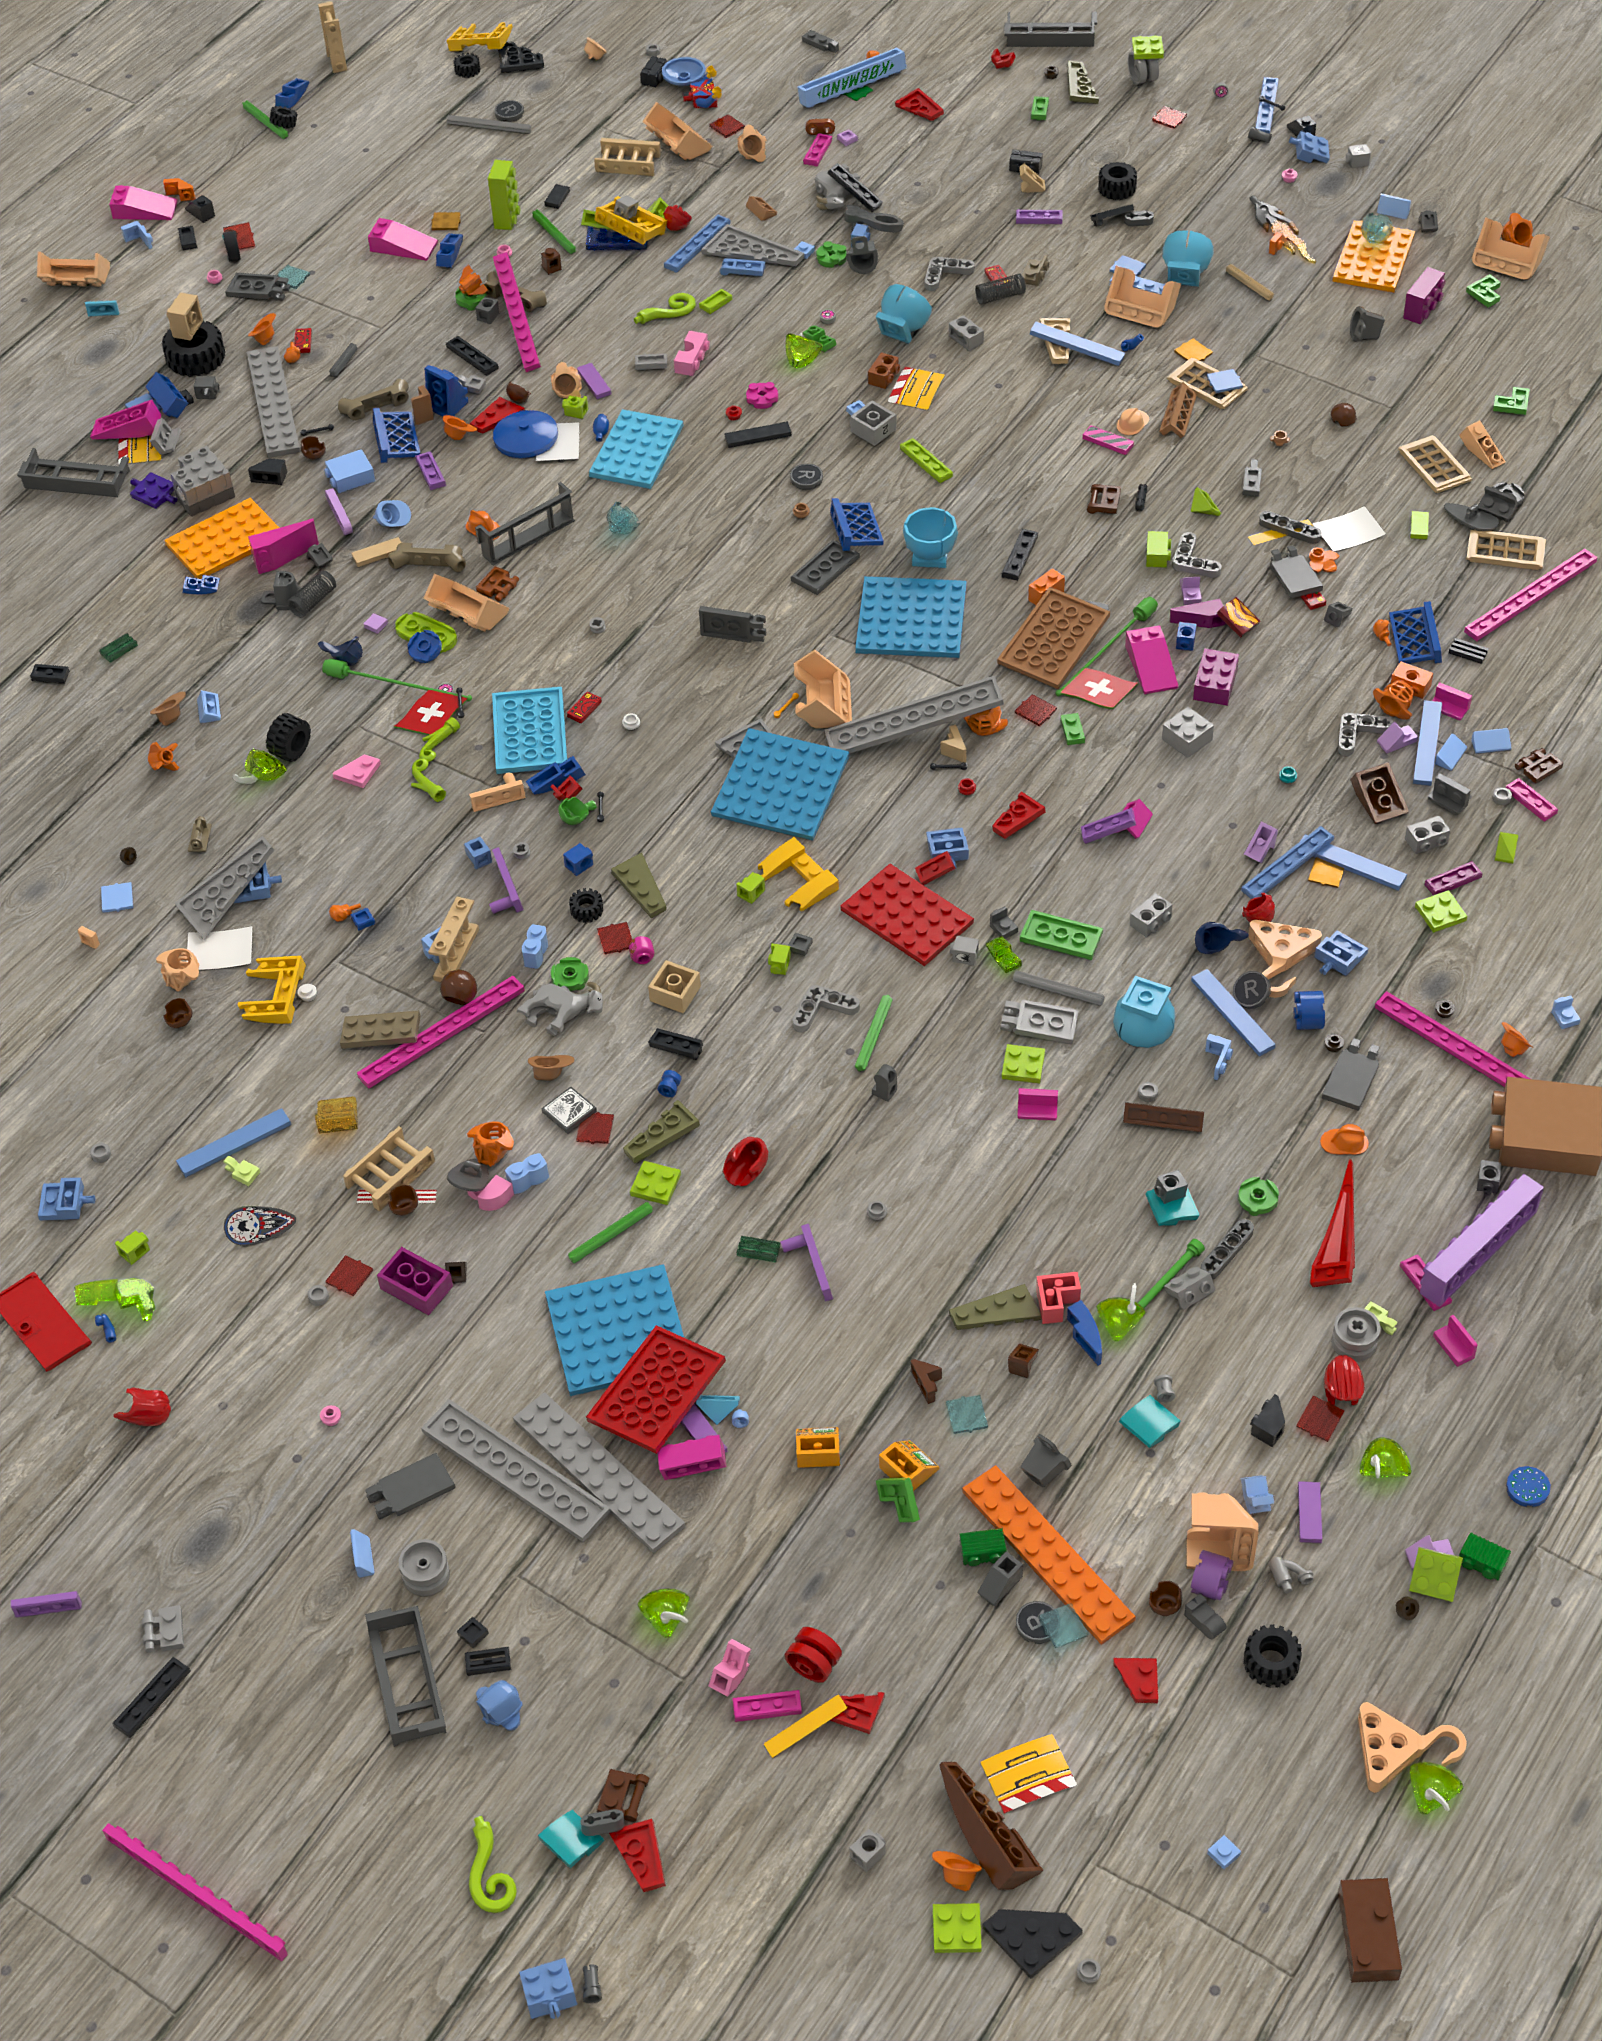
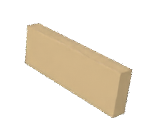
[351,537,402,567]

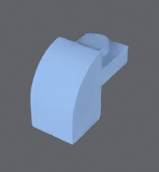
[1241,1475,1274,1514]

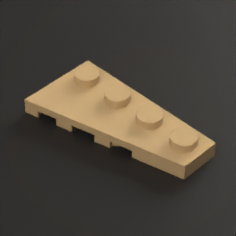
[1039,318,1070,364]

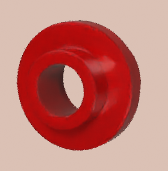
[726,405,742,420]
[958,778,976,795]

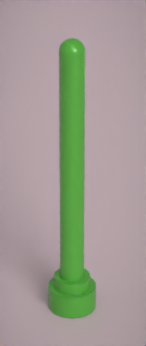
[1136,1239,1205,1311]

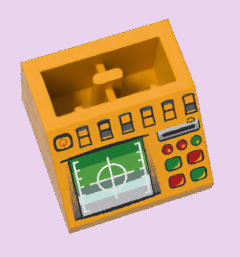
[796,1427,840,1468]
[879,1440,940,1491]

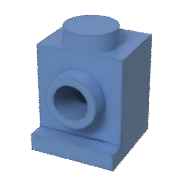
[851,224,870,247]
[464,837,492,869]

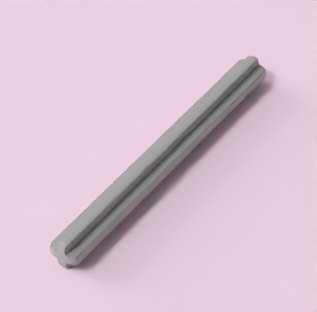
[447,115,532,134]

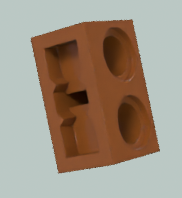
[868,352,900,389]

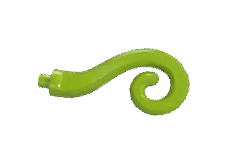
[634,293,696,324]
[469,1816,517,1913]

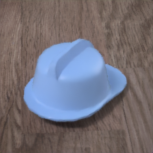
[373,500,411,527]

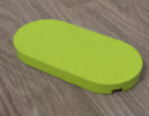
[395,612,457,653]

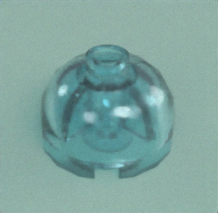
[1361,213,1394,243]
[606,501,640,535]

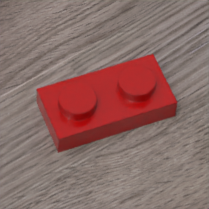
[915,851,956,885]

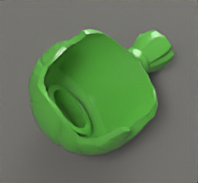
[558,797,597,825]

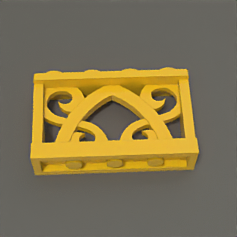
[595,196,667,244]

